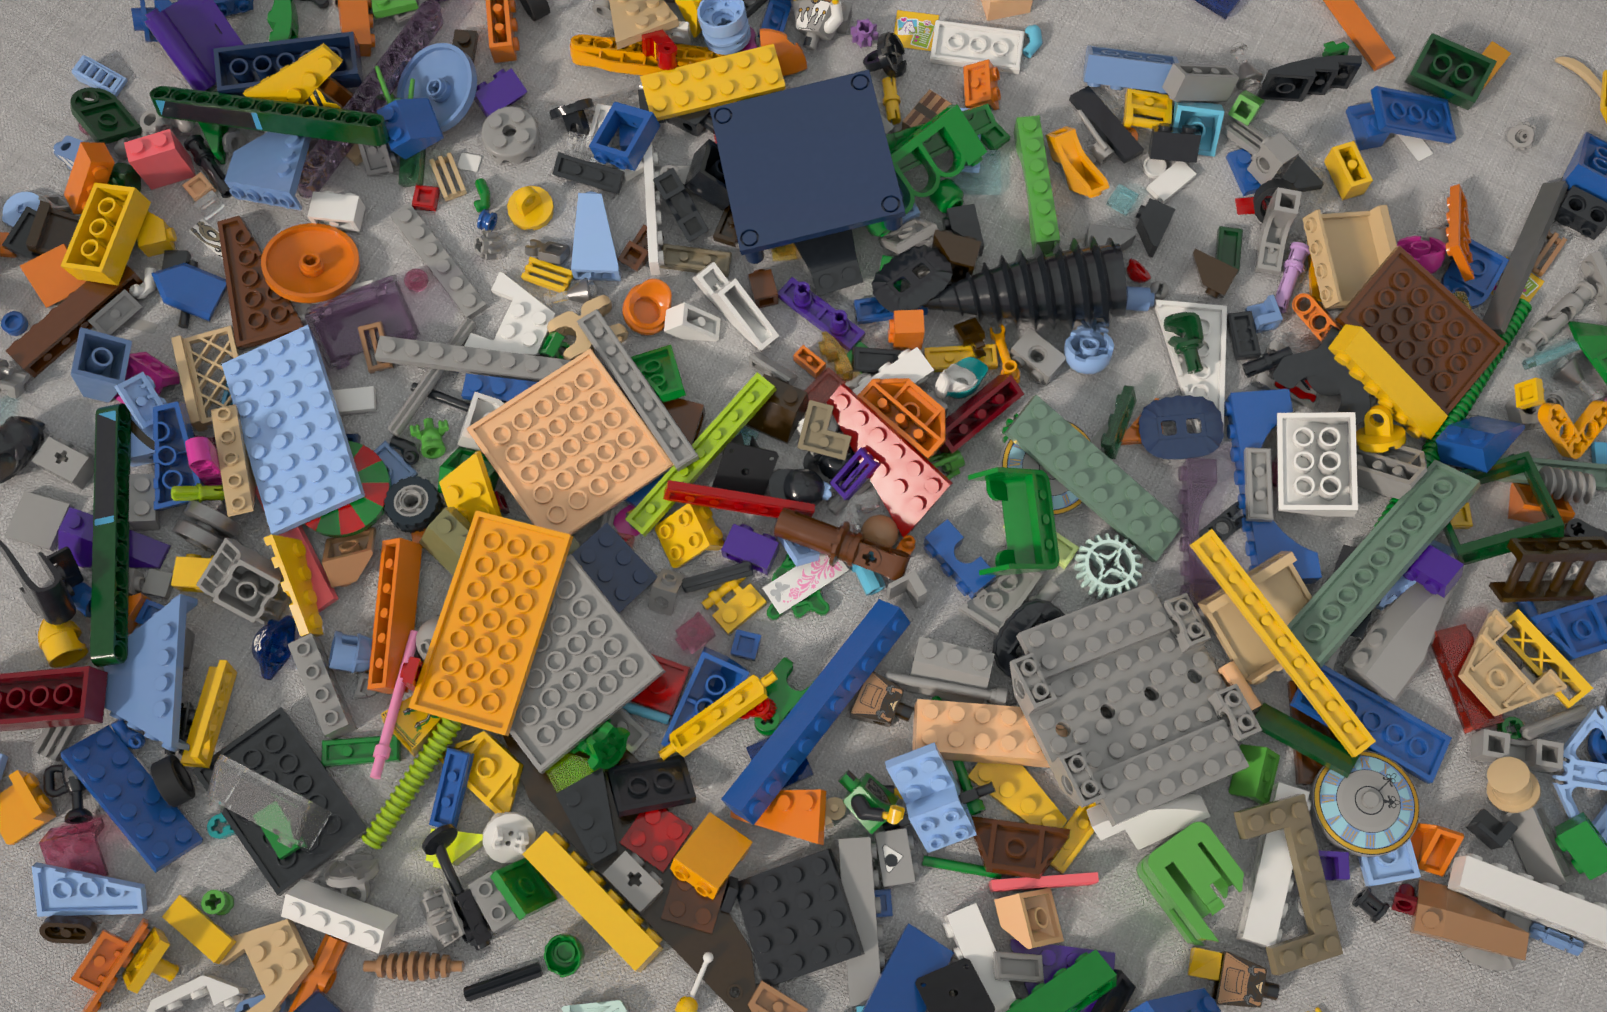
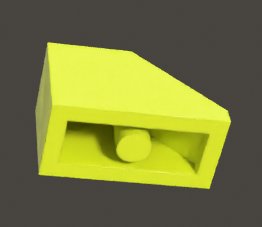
[425,828,483,869]

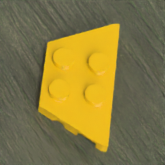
[439,451,502,523]
[438,731,523,814]

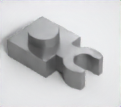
[525,239,570,265]

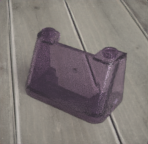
[305,274,420,370]

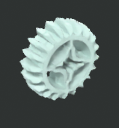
[1074,533,1143,599]

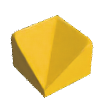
[1187,947,1222,981]

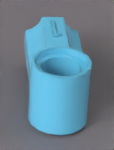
[849,551,886,596]

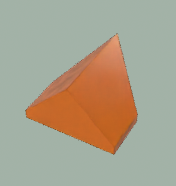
[1410,823,1464,877]

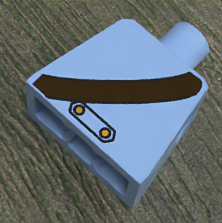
[130,415,155,467]

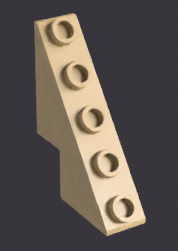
[211,404,256,517]

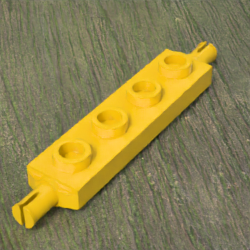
[658,670,778,760]

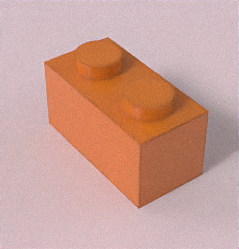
[793,345,826,379]

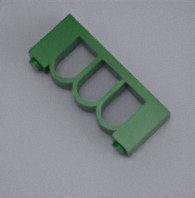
[865,104,988,237]

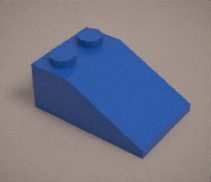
[1562,131,1607,202]
[1436,415,1525,473]

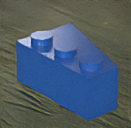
[1129,988,1221,1012]

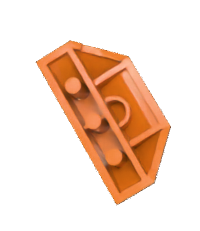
[857,378,946,459]

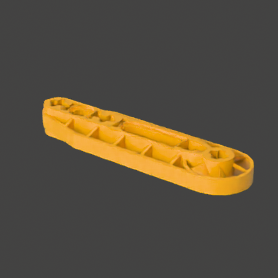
[570,34,730,76]

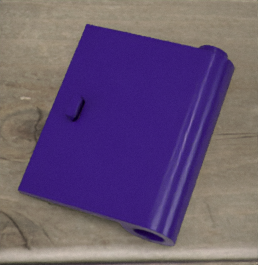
[144,0,244,91]

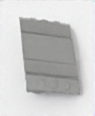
[196,538,291,626]

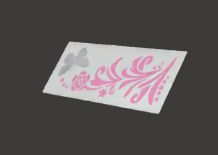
[762,552,849,614]

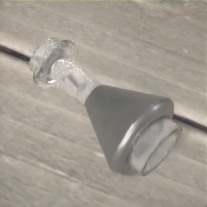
[1230,42,1263,93]
[543,277,598,308]
[1551,355,1605,402]

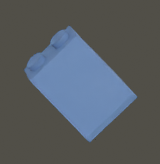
[70,327,132,403]

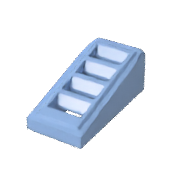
[72,55,128,97]

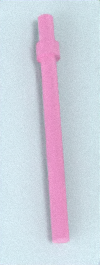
[370,630,418,779]

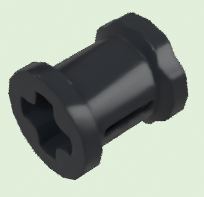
[1352,886,1390,923]

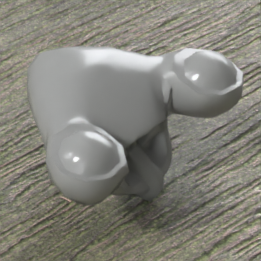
[140,109,196,137]

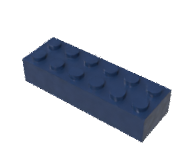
[213,32,364,96]

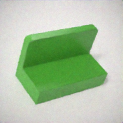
[1228,744,1280,804]

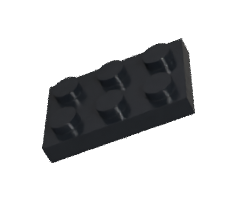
[607,755,696,817]

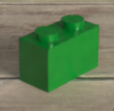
[1554,812,1607,880]

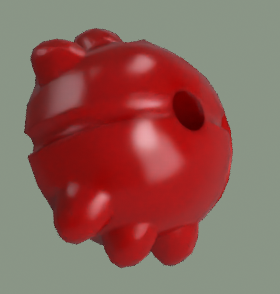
[1126,258,1151,283]

